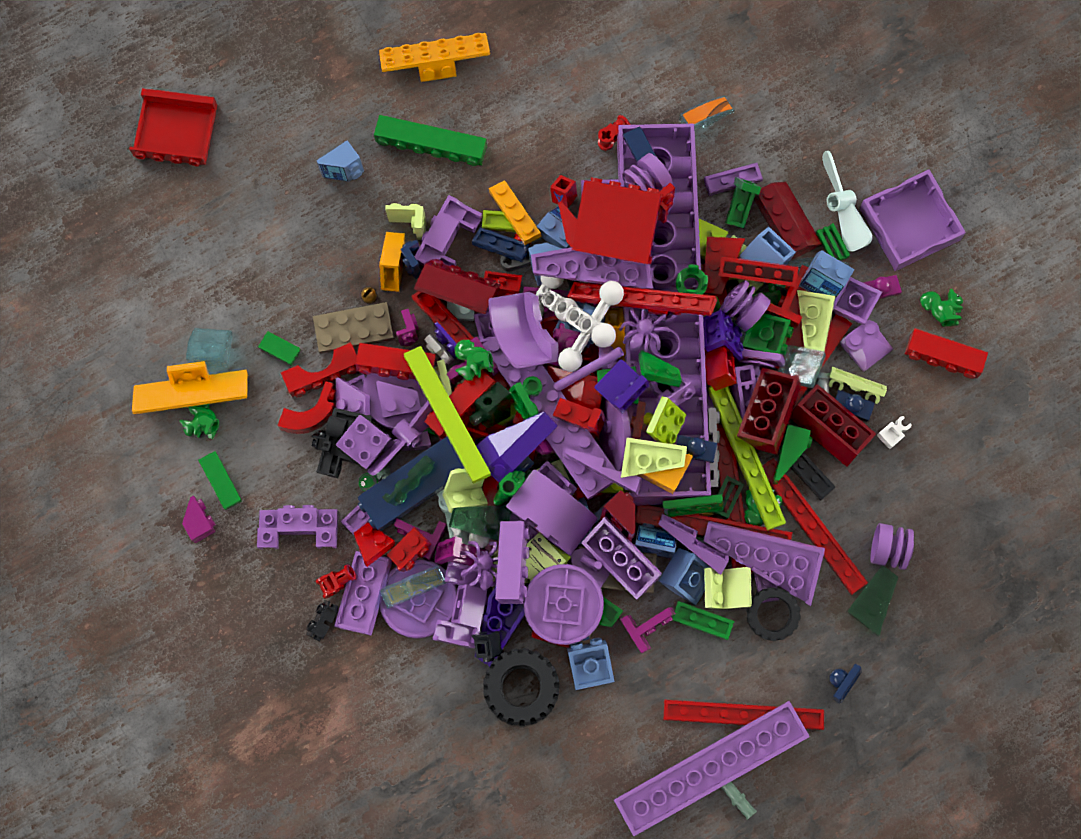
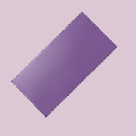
[334,551,392,636]

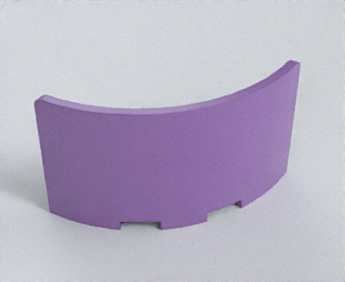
[488,292,558,368]
[506,470,597,556]

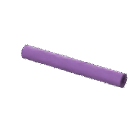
[553,347,624,392]

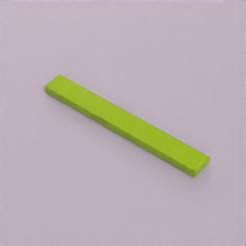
[404,346,491,484]
[707,387,786,531]

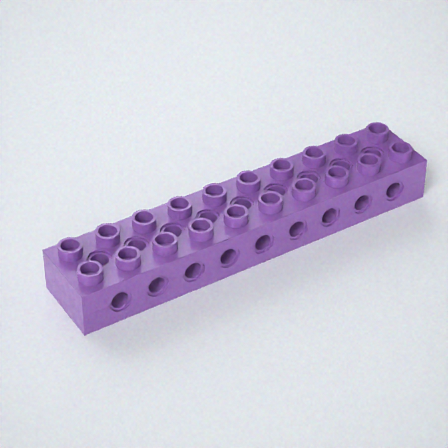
[617,124,711,506]

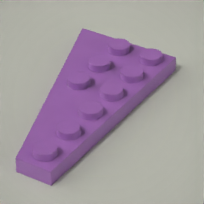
[531,247,654,290]
[704,521,825,606]

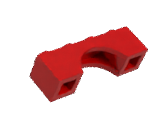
[280,342,358,397]

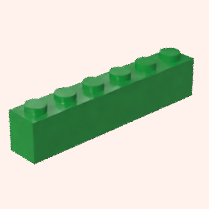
[374,115,487,166]

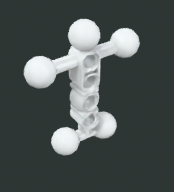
[536,276,624,372]

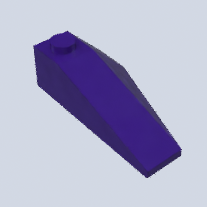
[476,411,558,483]
[475,586,525,667]

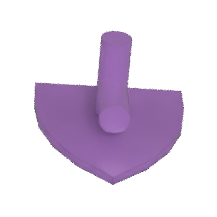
[737,360,776,383]
[571,548,610,589]

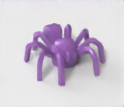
[619,308,670,352]
[460,541,498,591]

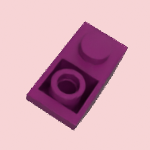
[182,496,216,544]

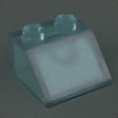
[186,328,232,368]

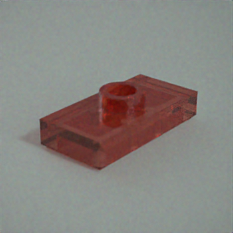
[630,401,646,440]

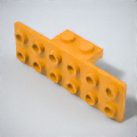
[379,33,490,82]
[132,361,248,414]

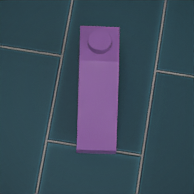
[730,365,756,420]

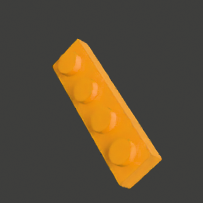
[489,180,541,245]

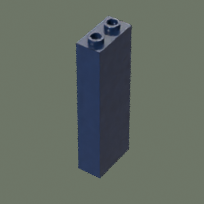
[357,437,465,531]

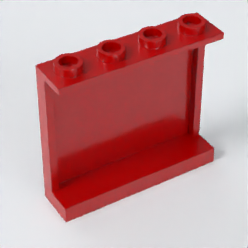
[129,88,217,166]
[572,177,664,264]

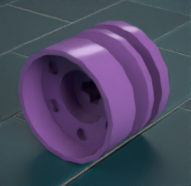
[622,153,673,191]
[720,280,771,331]
[870,523,914,570]

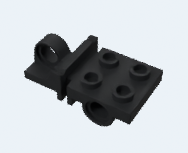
[316,408,372,479]

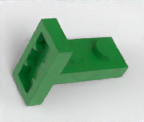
[725,177,761,228]

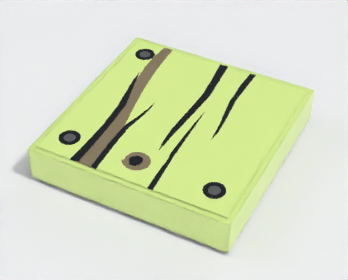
[526,532,566,581]

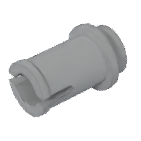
[816,373,831,393]

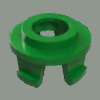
[675,264,708,295]

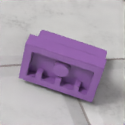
[336,415,392,469]

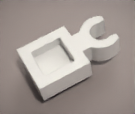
[424,334,454,365]
[877,416,911,449]

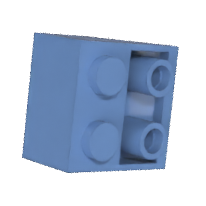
[738,227,796,283]

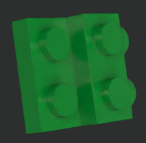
[742,313,794,356]

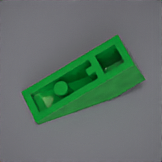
[772,425,812,485]

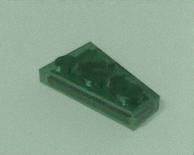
[382,455,435,506]
[449,505,512,542]
[846,566,898,636]

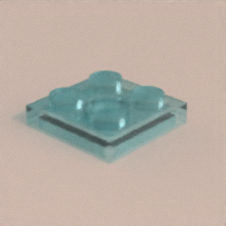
[778,345,826,388]

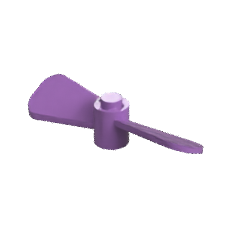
[367,400,433,476]

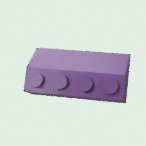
[581,516,662,600]

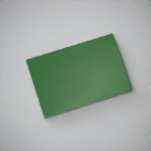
[663,494,724,517]

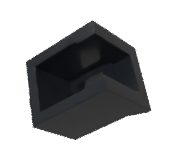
[472,631,502,662]

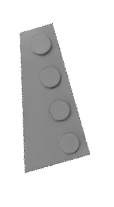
[707,408,720,487]

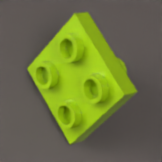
[643,396,686,444]

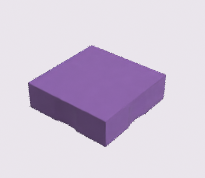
[860,170,966,271]

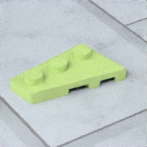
[797,290,835,353]
[621,438,687,478]

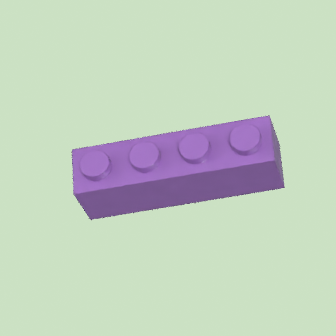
[495,521,530,604]

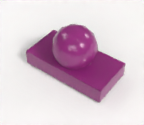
[863,275,902,299]

